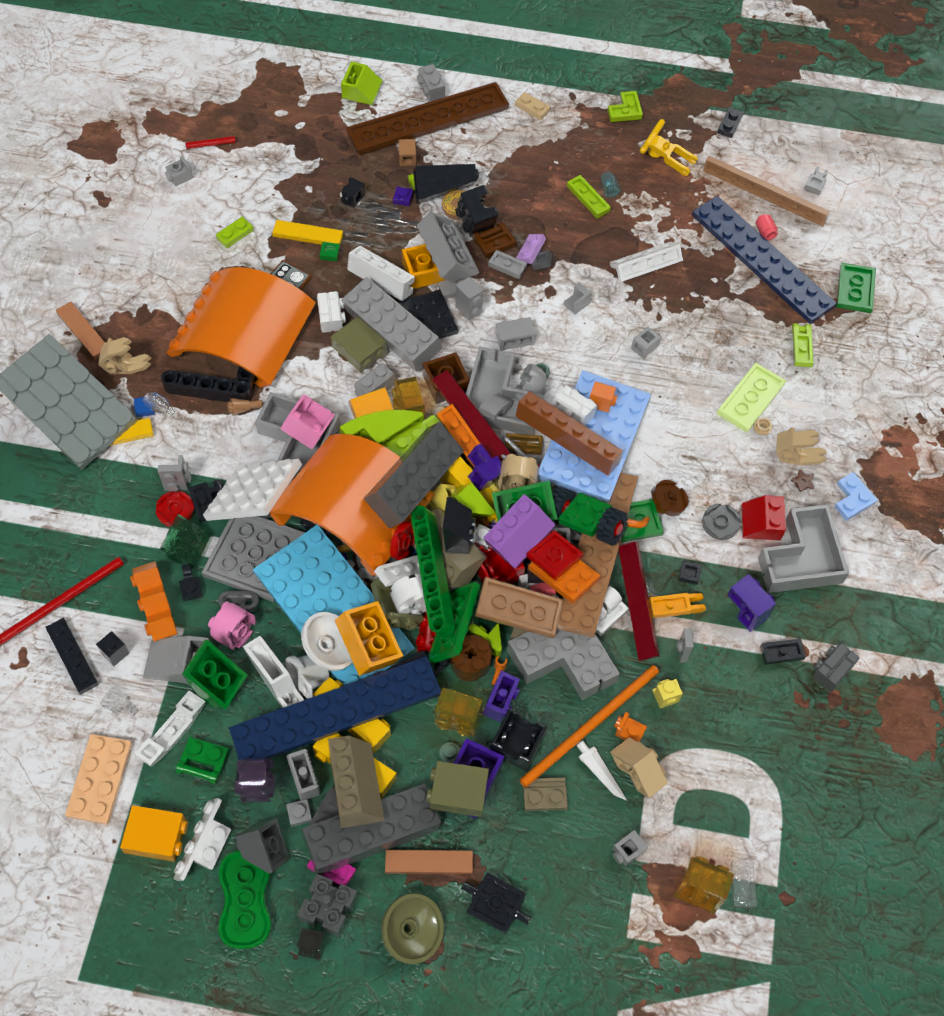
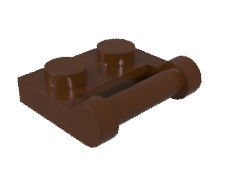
[472,222,516,258]

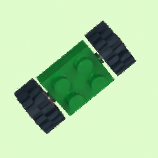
[552,487,628,546]

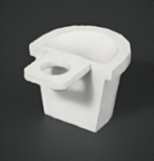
[285,655,329,699]

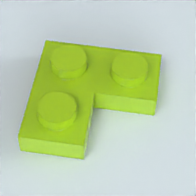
[607,91,643,122]

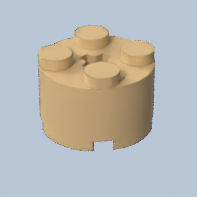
[498,454,539,490]

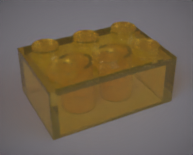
[673,856,735,914]

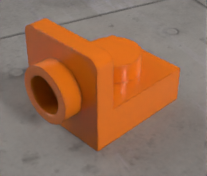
[614,712,647,741]

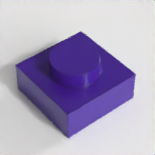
[393,187,413,206]

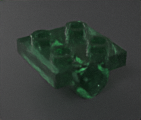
[160,514,211,568]

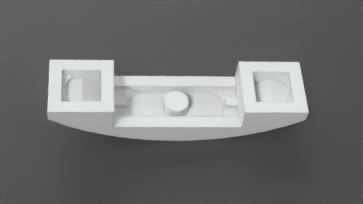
[134,691,206,767]

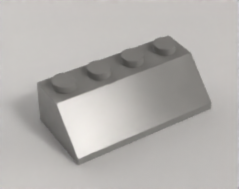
[417,211,479,282]

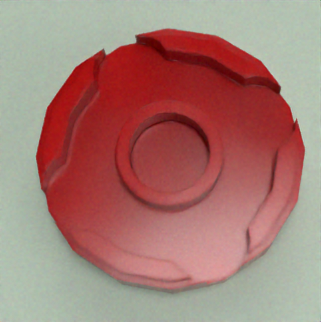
[155,491,195,527]
[390,521,415,560]

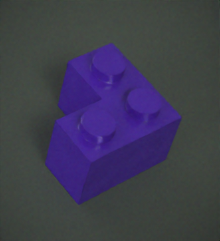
[727,574,776,632]

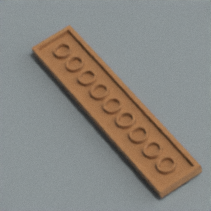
[557,473,638,638]

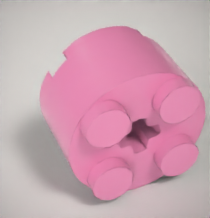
[208,601,256,650]

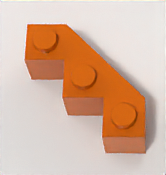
[130,561,177,641]

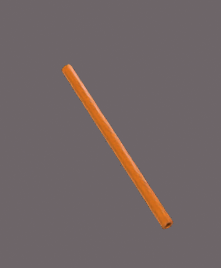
[519,665,659,788]

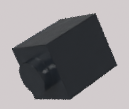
[96,631,129,666]

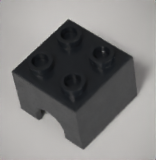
[455,185,499,237]
[490,708,547,772]

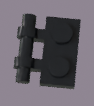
[188,480,224,523]

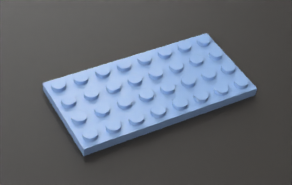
[538,370,651,504]

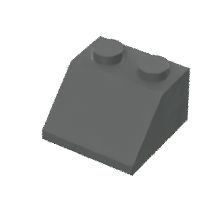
[235,818,290,874]

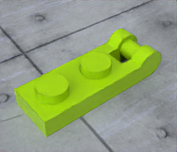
[791,323,814,367]

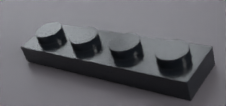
[45,617,99,695]

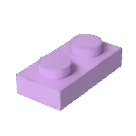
[516,234,546,264]

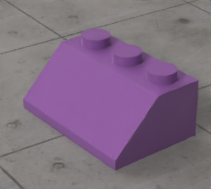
[483,494,556,569]

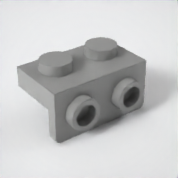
[158,455,191,492]

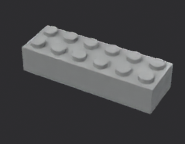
[341,277,443,372]

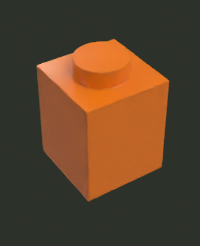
[589,381,617,413]

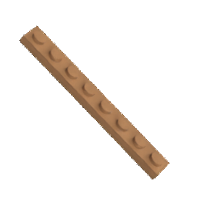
[703,156,830,227]

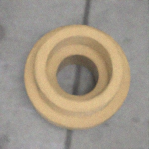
[753,417,772,435]

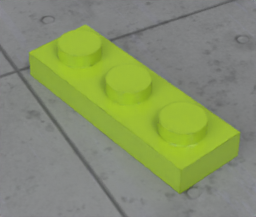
[567,175,611,219]

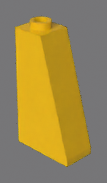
[439,457,498,523]

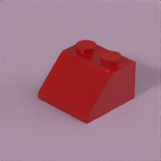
[741,495,786,541]

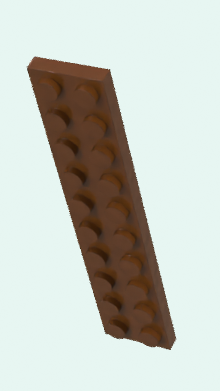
[346,82,509,155]

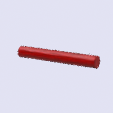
[185,136,236,149]

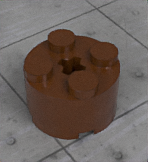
[450,635,491,682]

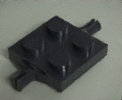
[461,872,532,935]

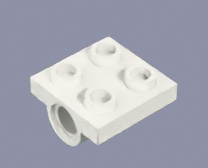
[596,586,629,636]

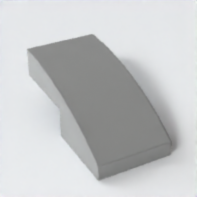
[479,393,514,420]

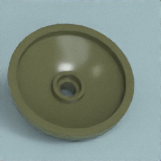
[381,894,444,964]

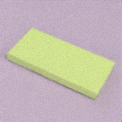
[716,362,786,433]

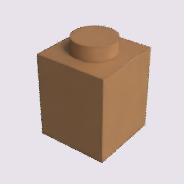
[399,139,416,166]

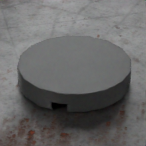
[702,504,741,540]

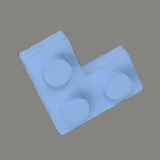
[834,472,877,521]

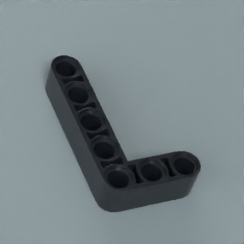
[161,366,258,402]

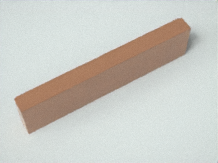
[55,301,105,360]
[385,850,473,874]

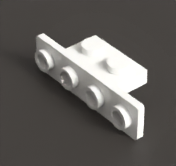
[173,798,231,881]

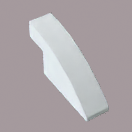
[243,636,304,708]

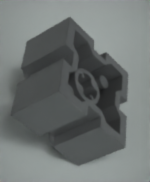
[297,874,358,938]

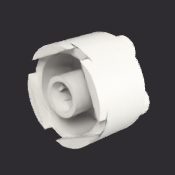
[390,574,426,616]

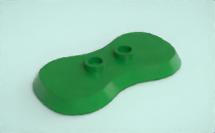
[218,850,271,949]

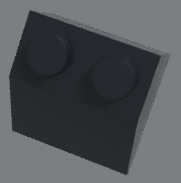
[442,497,476,554]

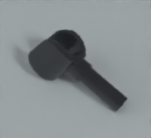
[434,659,450,678]

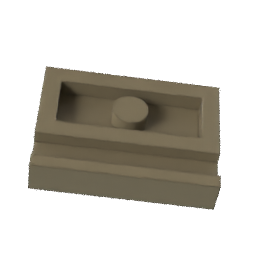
[523,777,568,811]

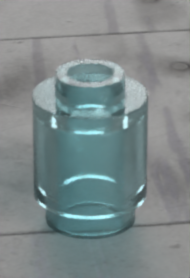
[600,172,620,197]

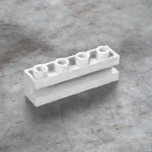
[347,246,415,301]

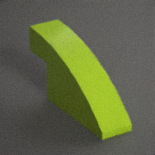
[339,410,424,446]

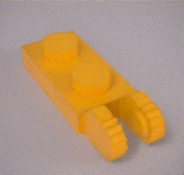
[649,593,706,618]

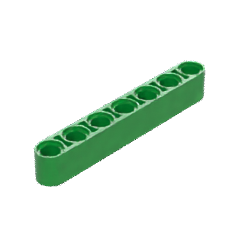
[411,505,455,638]

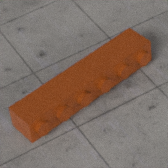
[516,391,623,476]

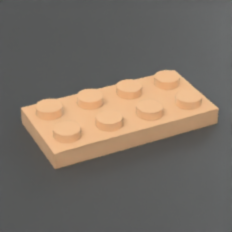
[65,734,133,825]

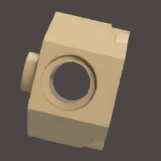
[98,337,151,374]
[776,427,827,466]

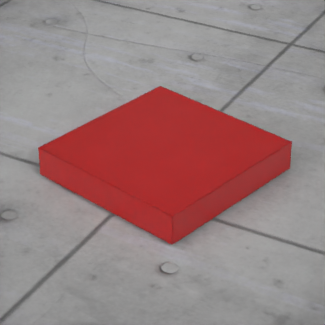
[526,530,583,581]

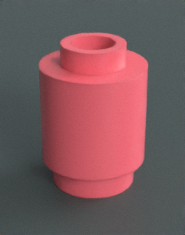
[755,214,778,240]

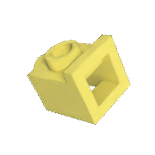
[652,679,683,709]

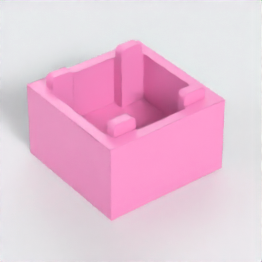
[280,394,335,450]

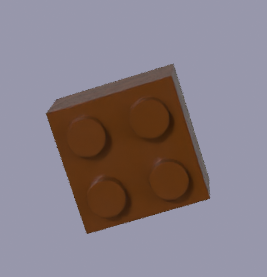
[422,352,470,404]

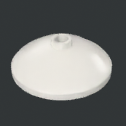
[301,612,353,671]

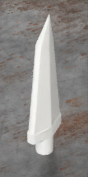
[577,741,627,801]

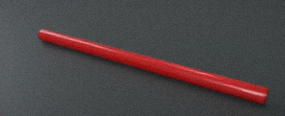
[0,557,124,646]

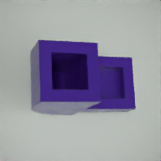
[467,444,501,492]

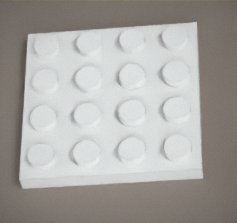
[203,459,302,521]

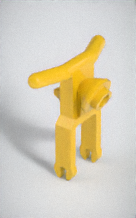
[640,119,698,176]

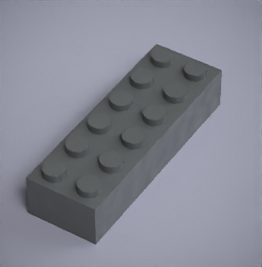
[363,421,464,528]
[302,784,441,875]

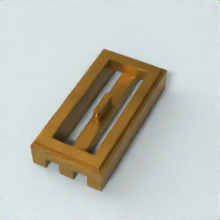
[505,433,543,455]

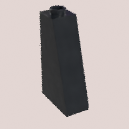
[413,164,479,204]

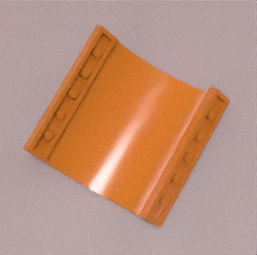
[166,267,316,388]
[269,434,434,576]

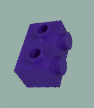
[481,670,520,722]

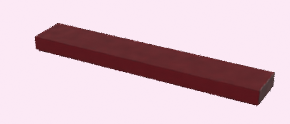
[432,370,511,463]
[618,541,660,662]

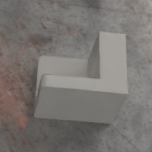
[564,282,592,315]

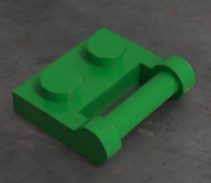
[175,737,230,785]

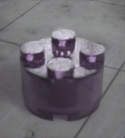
[235,758,275,803]

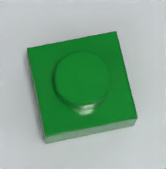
[320,242,340,262]

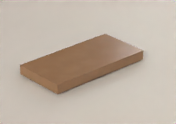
[475,577,563,639]

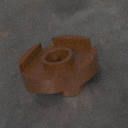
[651,480,689,516]

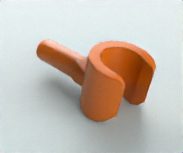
[491,656,507,685]

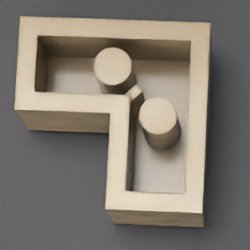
[610,738,668,798]

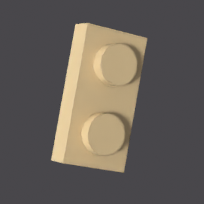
[515,92,551,120]

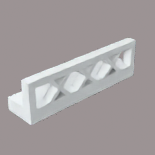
[610,242,683,282]

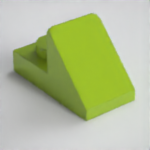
[467,623,502,658]

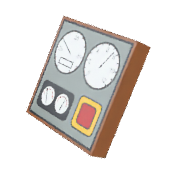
[270,260,312,290]

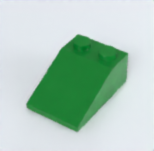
[491,481,558,521]
[182,639,247,710]

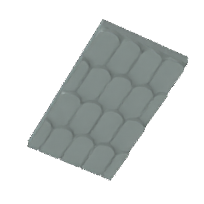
[0,334,137,470]

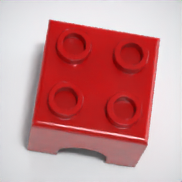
[477,546,525,585]

